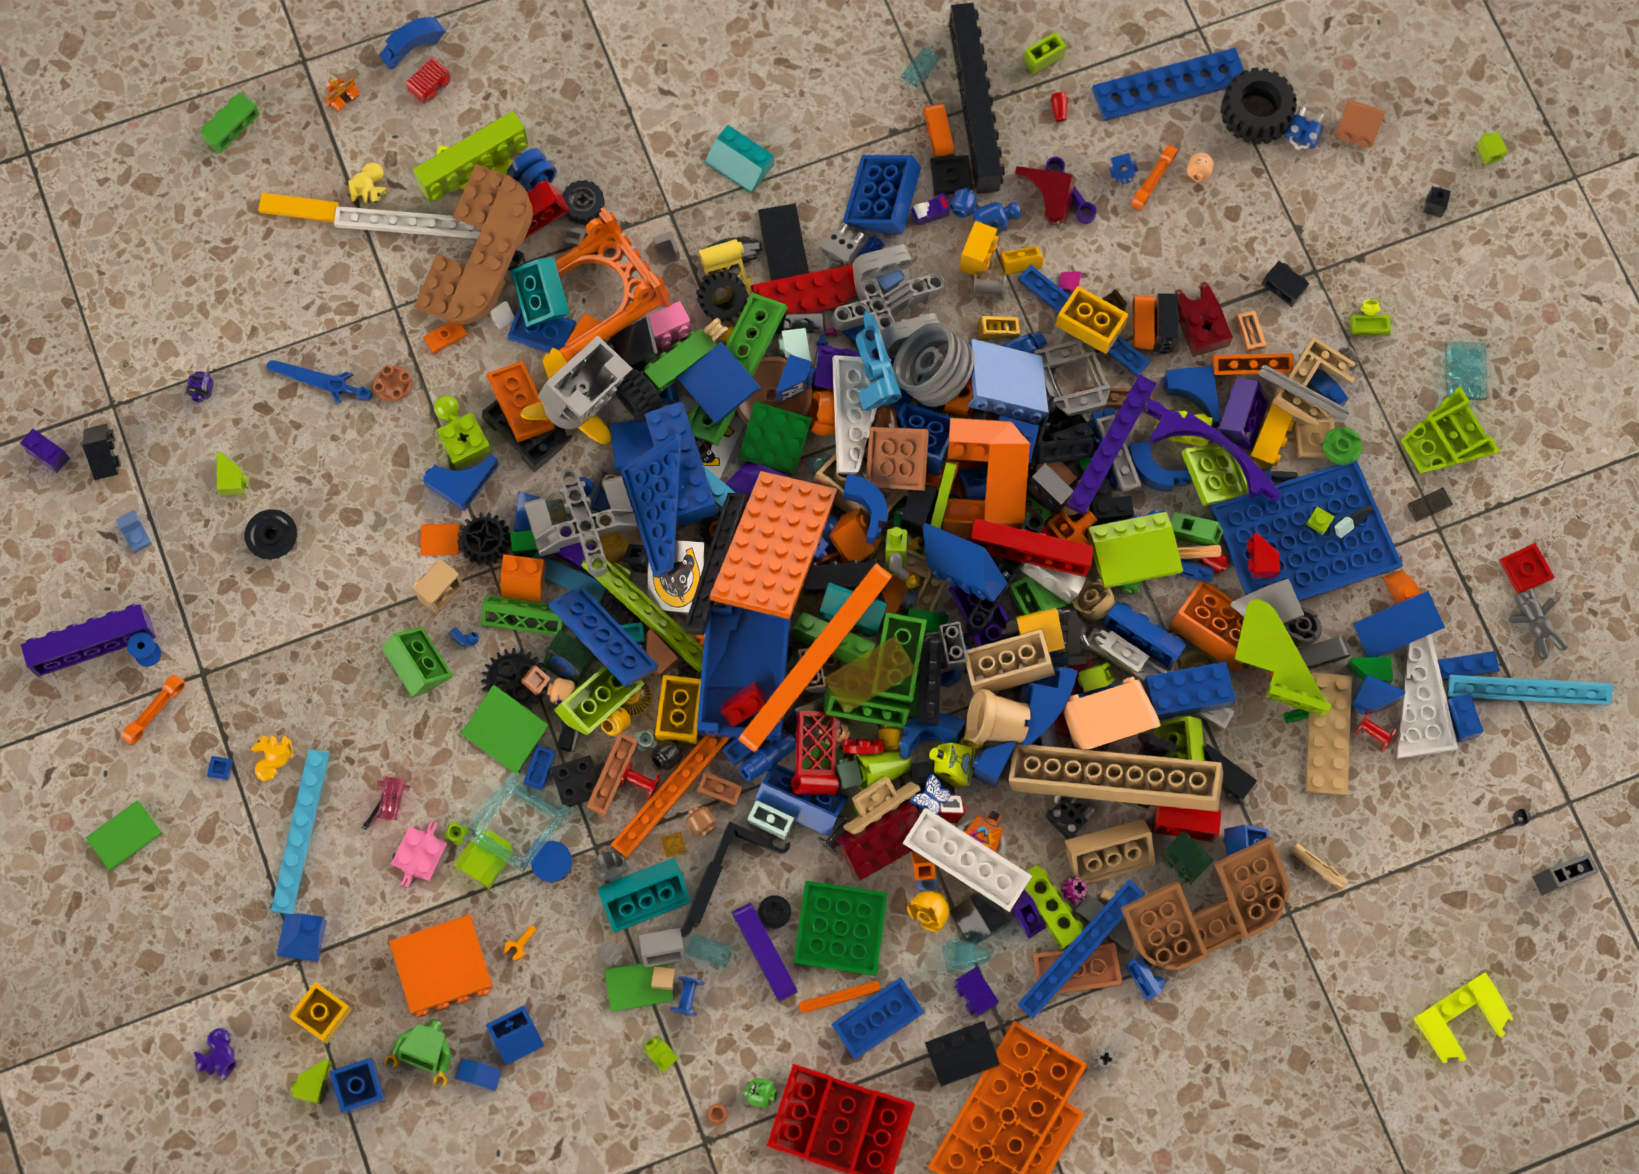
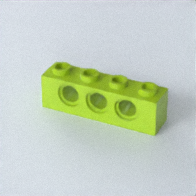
[1024,864,1085,950]

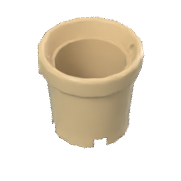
[966,689,1030,744]

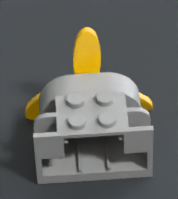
[521,336,633,445]

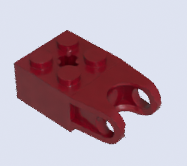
[1174,281,1233,357]

